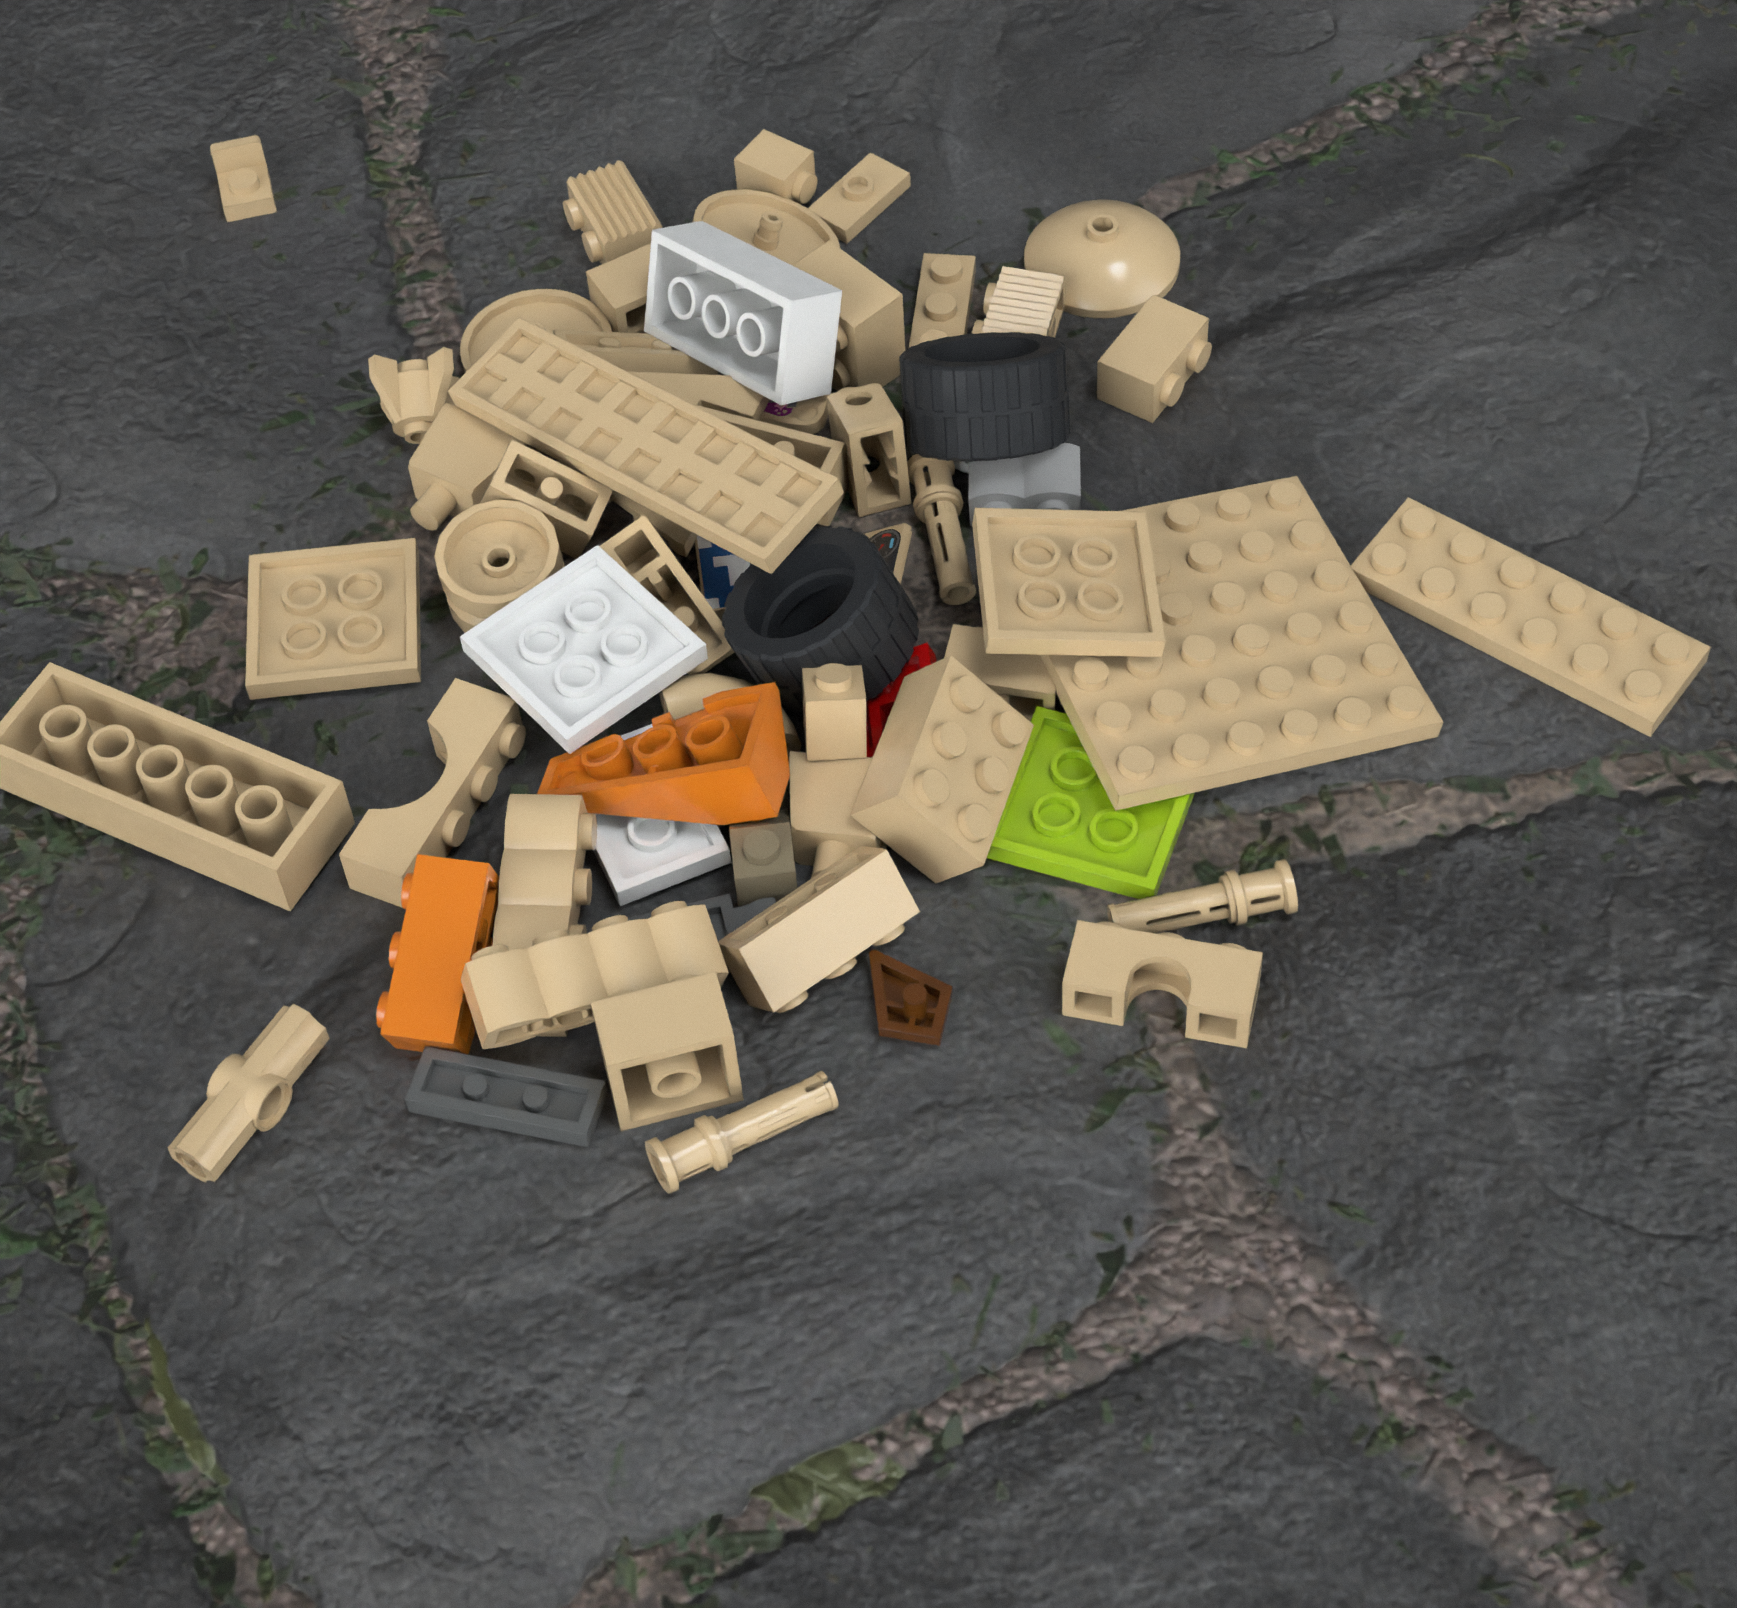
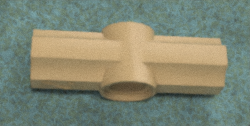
[168,1004,330,1183]

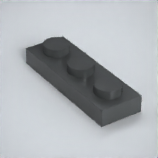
[405,1046,608,1148]

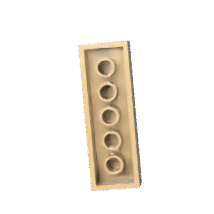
[0,662,355,912]

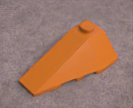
[537,682,790,825]

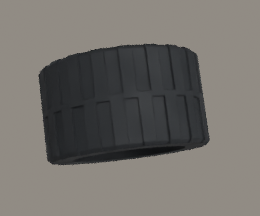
[899,332,1070,461]
[722,526,919,719]

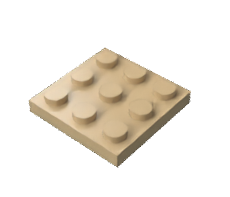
[972,508,1166,657]
[245,538,421,700]

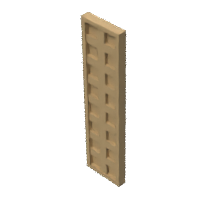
[448,317,844,574]

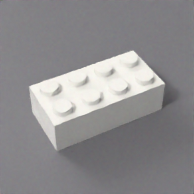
[644,221,842,405]

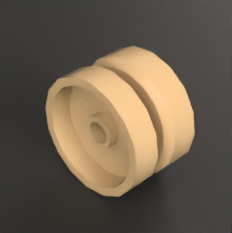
[434,499,565,633]

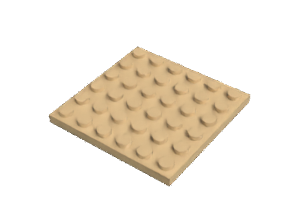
[1040,476,1443,811]

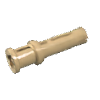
[907,454,976,605]
[1107,859,1298,934]
[645,1071,838,1194]

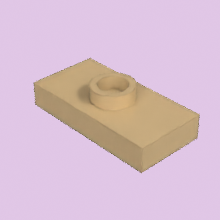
[807,152,911,244]

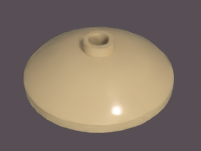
[1024,200,1180,318]

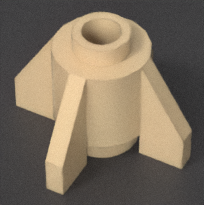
[368,347,460,444]

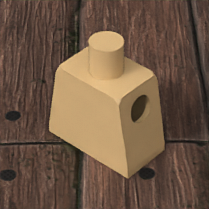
[827,383,911,517]
[408,402,534,531]
[789,751,887,878]

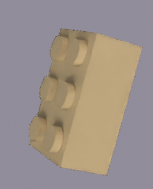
[850,655,1034,883]

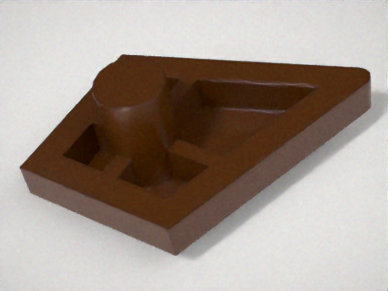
[869,950,953,1046]

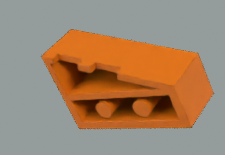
[376,854,499,1054]

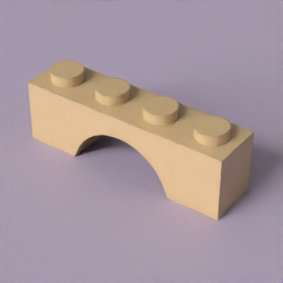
[339,678,526,908]

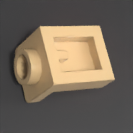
[210,135,277,222]

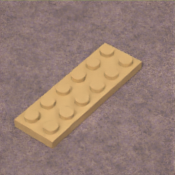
[1350,497,1711,737]

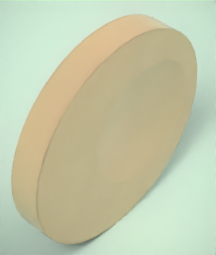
[692,190,840,265]
[460,289,612,374]

